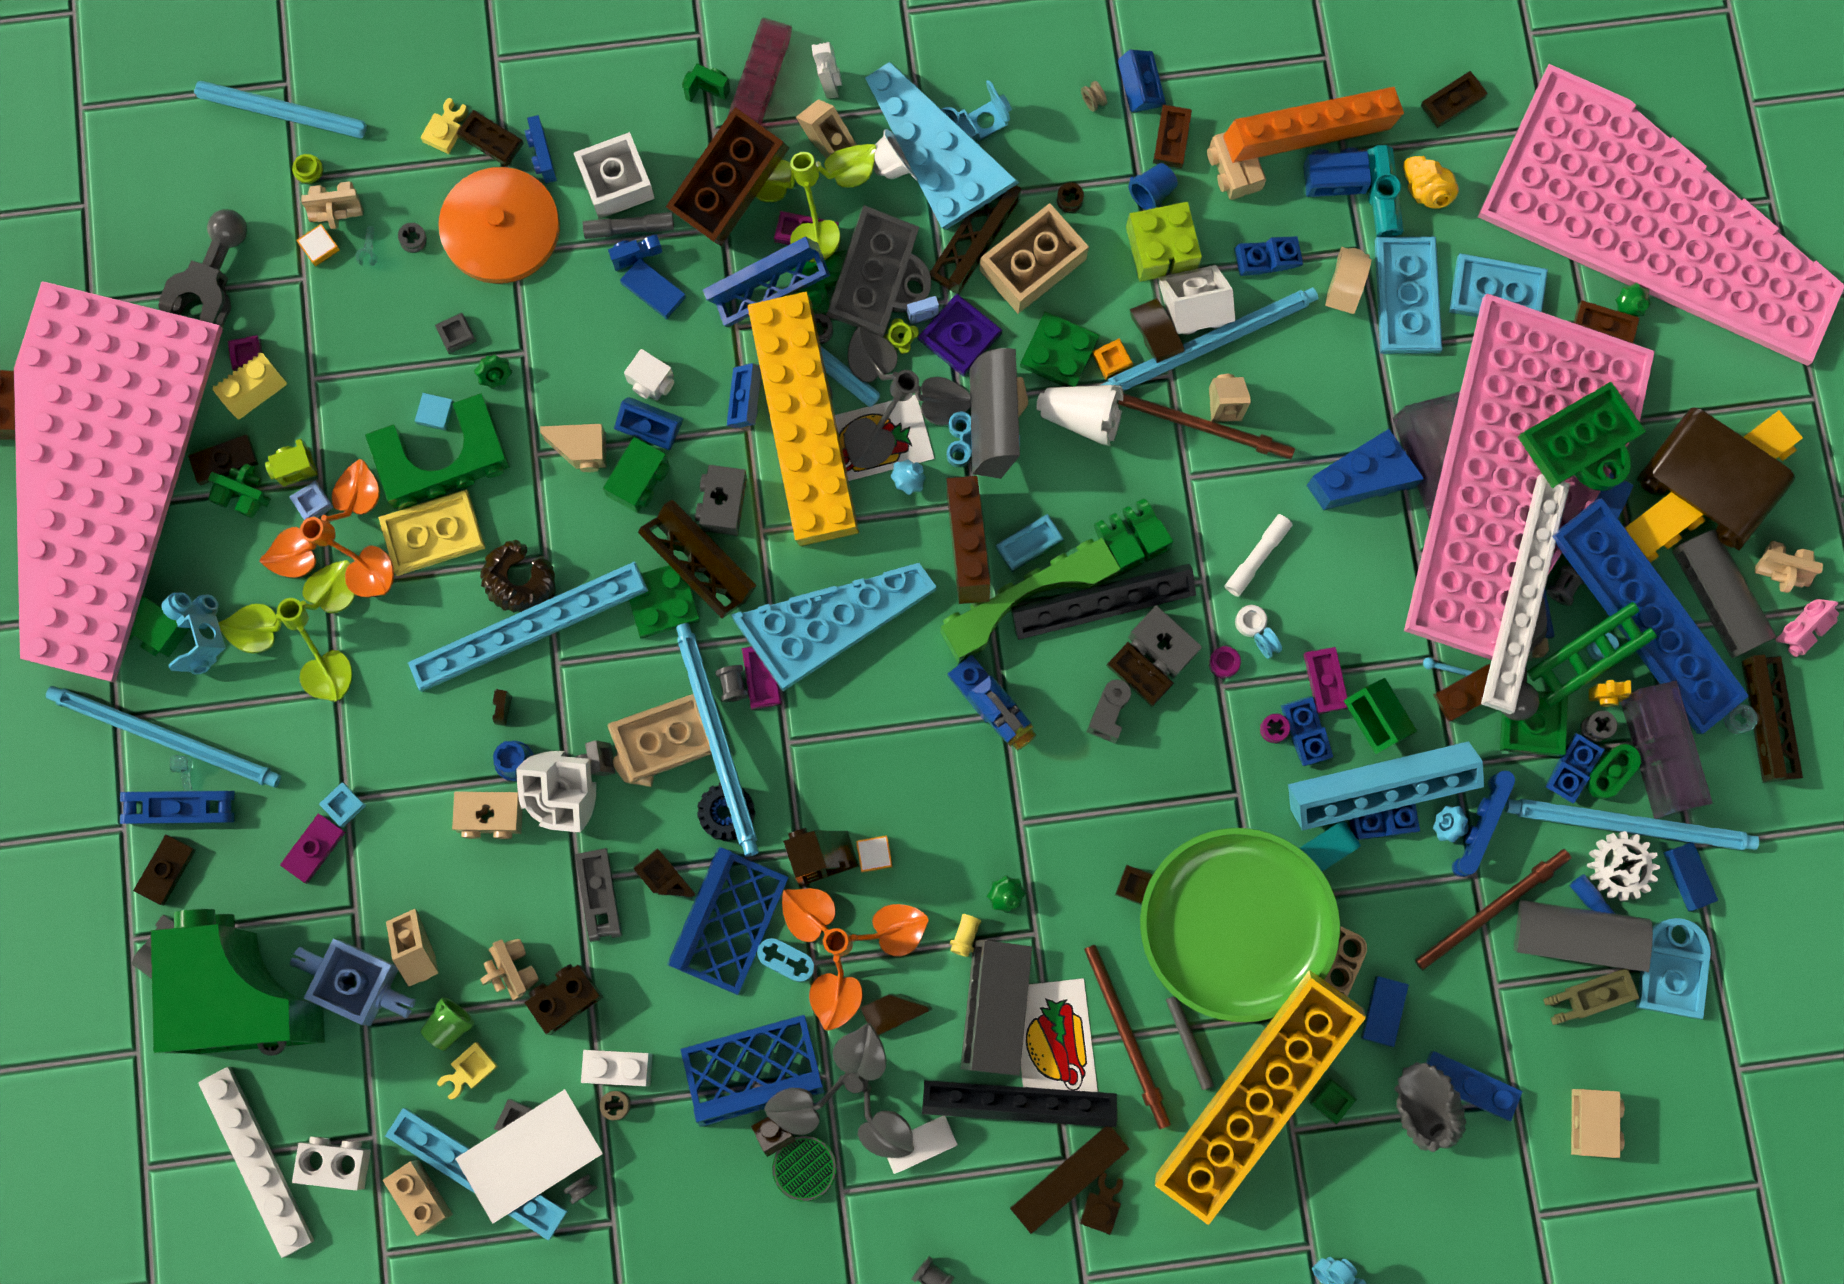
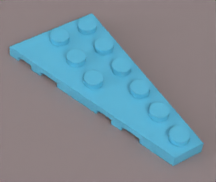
[865,62,1020,230]
[731,563,937,691]

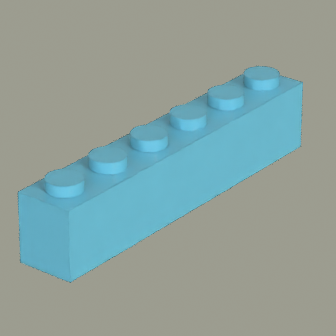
[1288,741,1484,831]

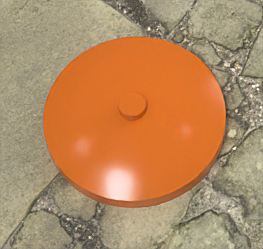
[439,167,560,284]

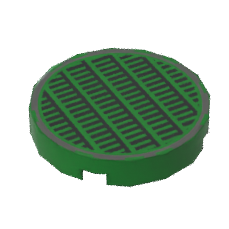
[772,1135,837,1202]

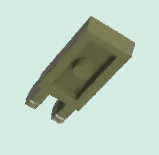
[1543,968,1639,1025]

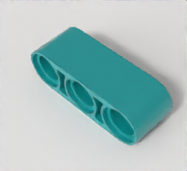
[1299,821,1361,871]

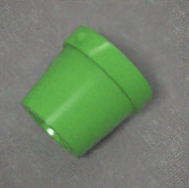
[421,997,474,1051]

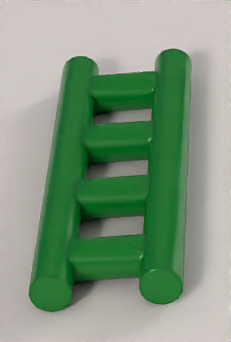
[1527,602,1657,707]

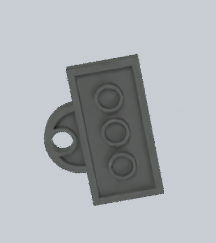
[826,205,931,337]

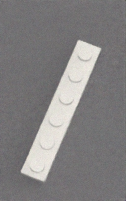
[198,1067,314,1258]

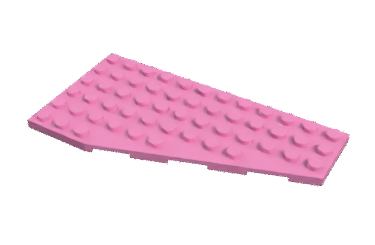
[1478,64,1844,366]
[14,281,223,683]
[1404,293,1655,660]

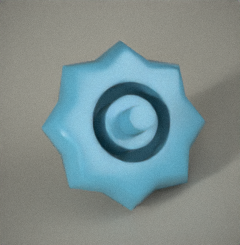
[890,459,926,495]
[1433,805,1468,842]

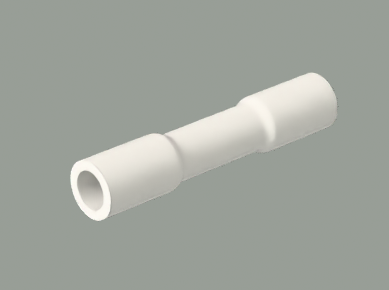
[1224,514,1293,597]

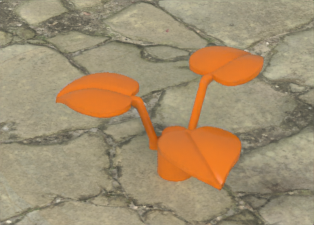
[259,459,394,598]
[782,888,929,1031]

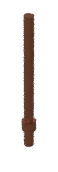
[1118,393,1295,459]
[1415,849,1572,970]
[1084,944,1171,1130]

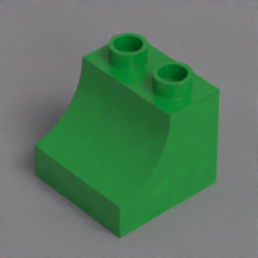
[151,909,325,1055]

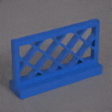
[667,847,788,995]
[680,1015,825,1127]

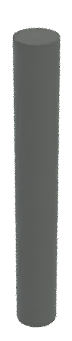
[1165,996,1214,1090]

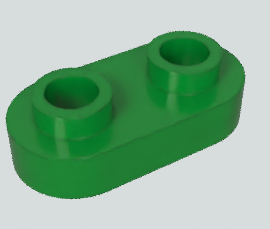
[1586,744,1641,799]

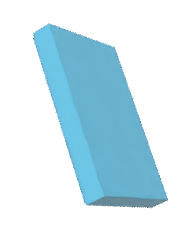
[1449,253,1548,318]

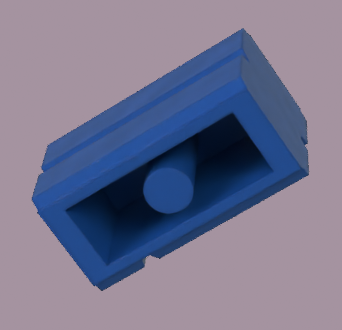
[1303,147,1371,197]

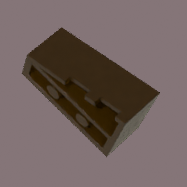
[783,828,859,887]

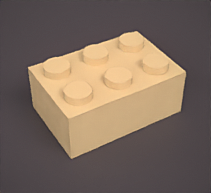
[979,203,1089,314]

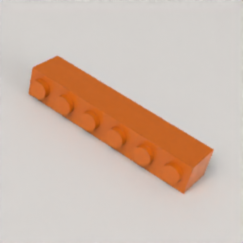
[1223,87,1404,163]

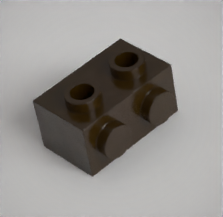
[524,964,603,1035]

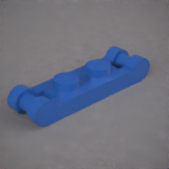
[1452,770,1515,877]
[120,791,235,824]

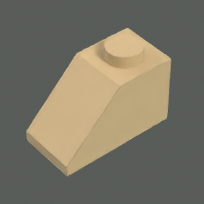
[796,99,857,159]
[1209,374,1251,422]
[540,424,606,472]
[386,909,438,987]

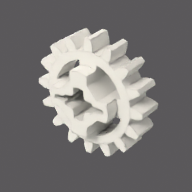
[1587,831,1660,901]

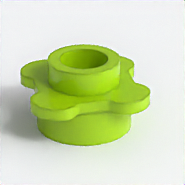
[884,318,919,354]

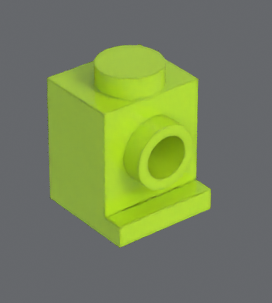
[265,439,318,487]

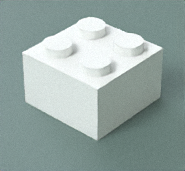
[574,132,655,219]

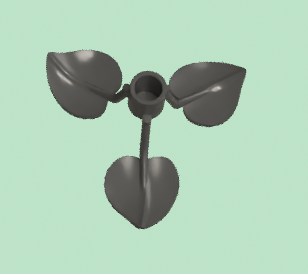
[844,327,971,468]
[765,1023,914,1158]

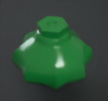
[1615,282,1651,317]
[474,354,512,389]
[987,875,1026,913]

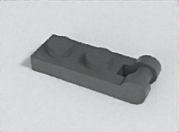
[575,848,622,942]

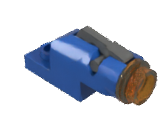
[947,655,1037,751]

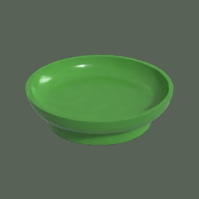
[1140,828,1340,1022]

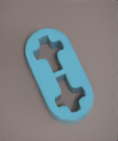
[757,938,815,982]

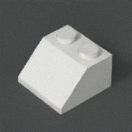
[1158,265,1235,334]

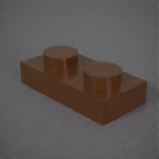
[1153,105,1192,169]
[1573,300,1640,343]
[1433,664,1490,721]

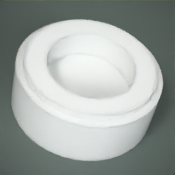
[1235,605,1267,637]

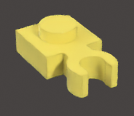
[420,98,468,154]
[437,1042,498,1100]

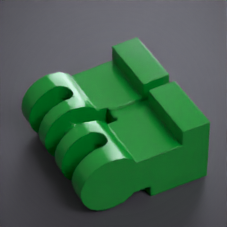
[1094,498,1173,577]

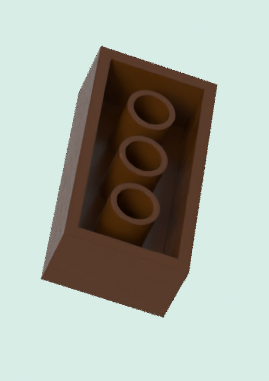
[666,107,789,246]

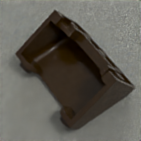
[1636,408,1795,551]

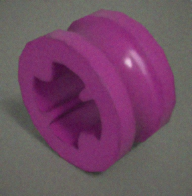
[1260,714,1290,743]

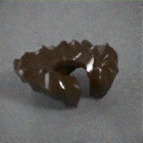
[480,539,556,613]

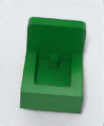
[682,63,731,102]

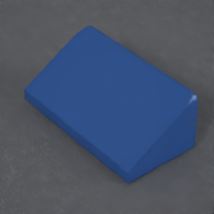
[1118,49,1166,112]
[614,397,683,450]
[1663,842,1718,911]

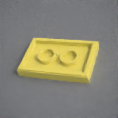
[378,489,485,576]

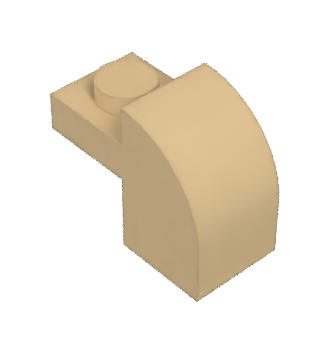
[1325,247,1372,314]

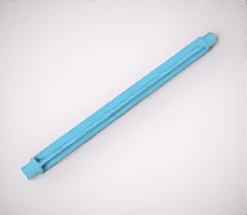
[1101,287,1318,392]
[676,623,759,857]
[46,686,281,788]
[1505,798,1759,851]

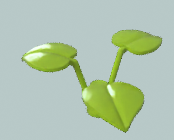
[756,144,876,263]
[218,560,355,702]

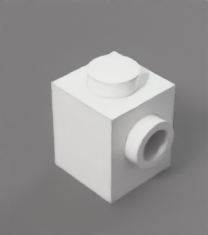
[624,349,674,401]

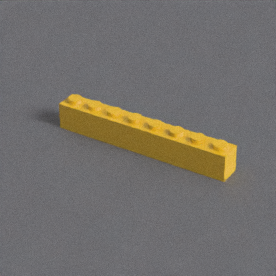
[1625,410,1803,563]

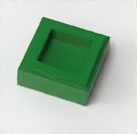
[1310,1078,1357,1125]

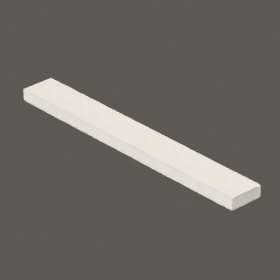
[1481,474,1570,714]

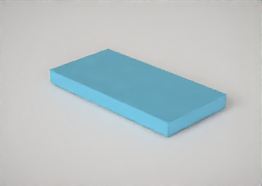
[1374,237,1442,354]

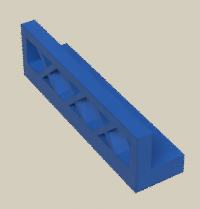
[703,236,830,327]

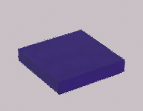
[918,293,1003,377]

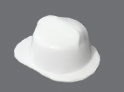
[874,129,918,181]

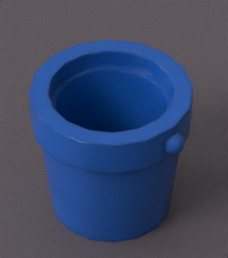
[1128,163,1178,210]
[493,741,534,782]

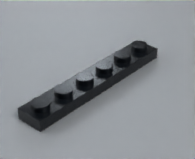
[1011,564,1196,640]
[922,1080,1117,1127]

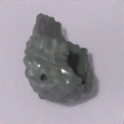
[1394,1062,1466,1152]

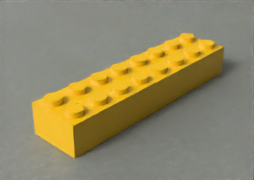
[747,291,859,546]
[1155,970,1366,1225]

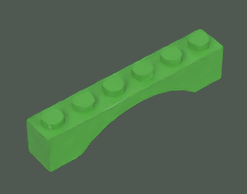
[940,538,1121,664]

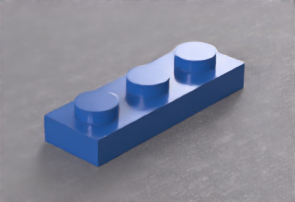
[1426,1051,1523,1121]

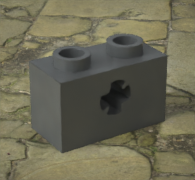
[695,465,747,536]
[1128,606,1202,679]

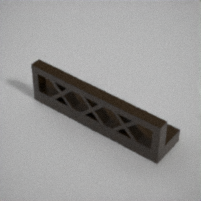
[930,185,1022,295]
[638,499,757,619]
[1741,654,1803,783]

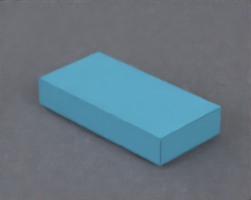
[996,514,1064,572]

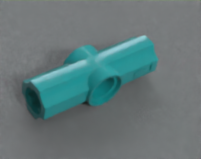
[1367,145,1404,237]

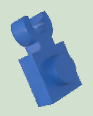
[608,234,663,271]

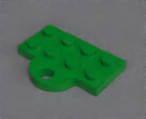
[1518,382,1646,491]

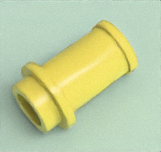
[950,914,981,957]

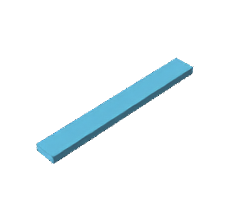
[408,561,648,692]

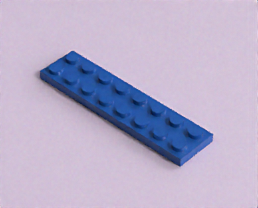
[1550,498,1749,734]

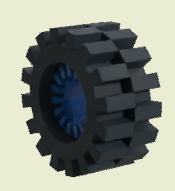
[697,783,755,842]

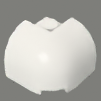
[516,751,596,832]

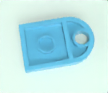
[1636,918,1711,1019]

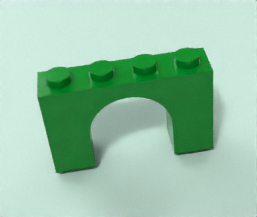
[365,393,510,509]

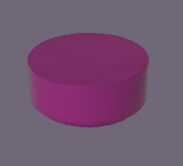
[1209,646,1241,679]

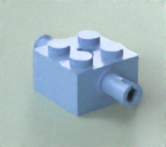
[290,939,416,1026]

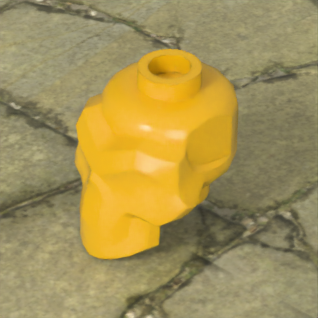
[1403,156,1459,209]

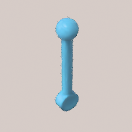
[1423,657,1474,676]

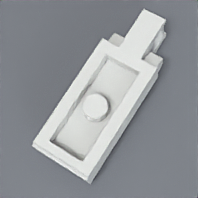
[812,42,842,99]

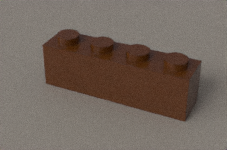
[947,476,990,604]

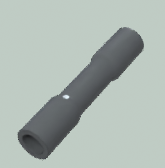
[583,212,674,239]

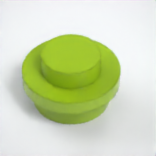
[292,154,323,184]

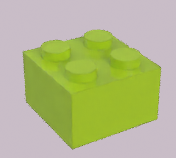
[1126,202,1202,282]

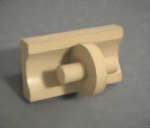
[301,182,363,229]
[1755,541,1823,593]
[480,939,539,1001]

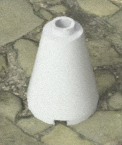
[1037,385,1124,446]

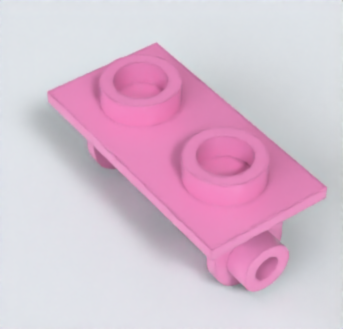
[1775,599,1839,657]

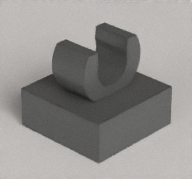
[575,741,616,776]

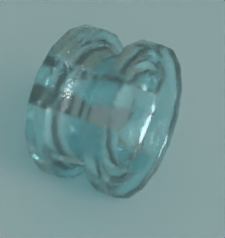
[1724,704,1758,734]

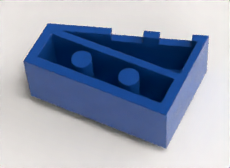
[1306,429,1424,510]

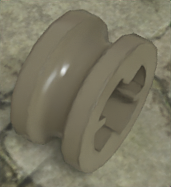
[1081,81,1107,112]
[600,1091,630,1120]

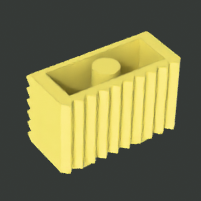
[212,353,287,420]

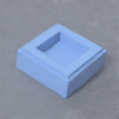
[907,296,939,325]
[290,480,334,520]

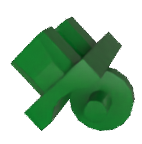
[208,464,271,519]

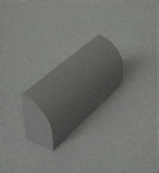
[970,348,1020,479]
[1672,529,1777,659]
[1513,900,1653,972]
[960,940,1032,1076]

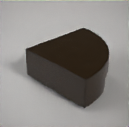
[492,689,512,726]

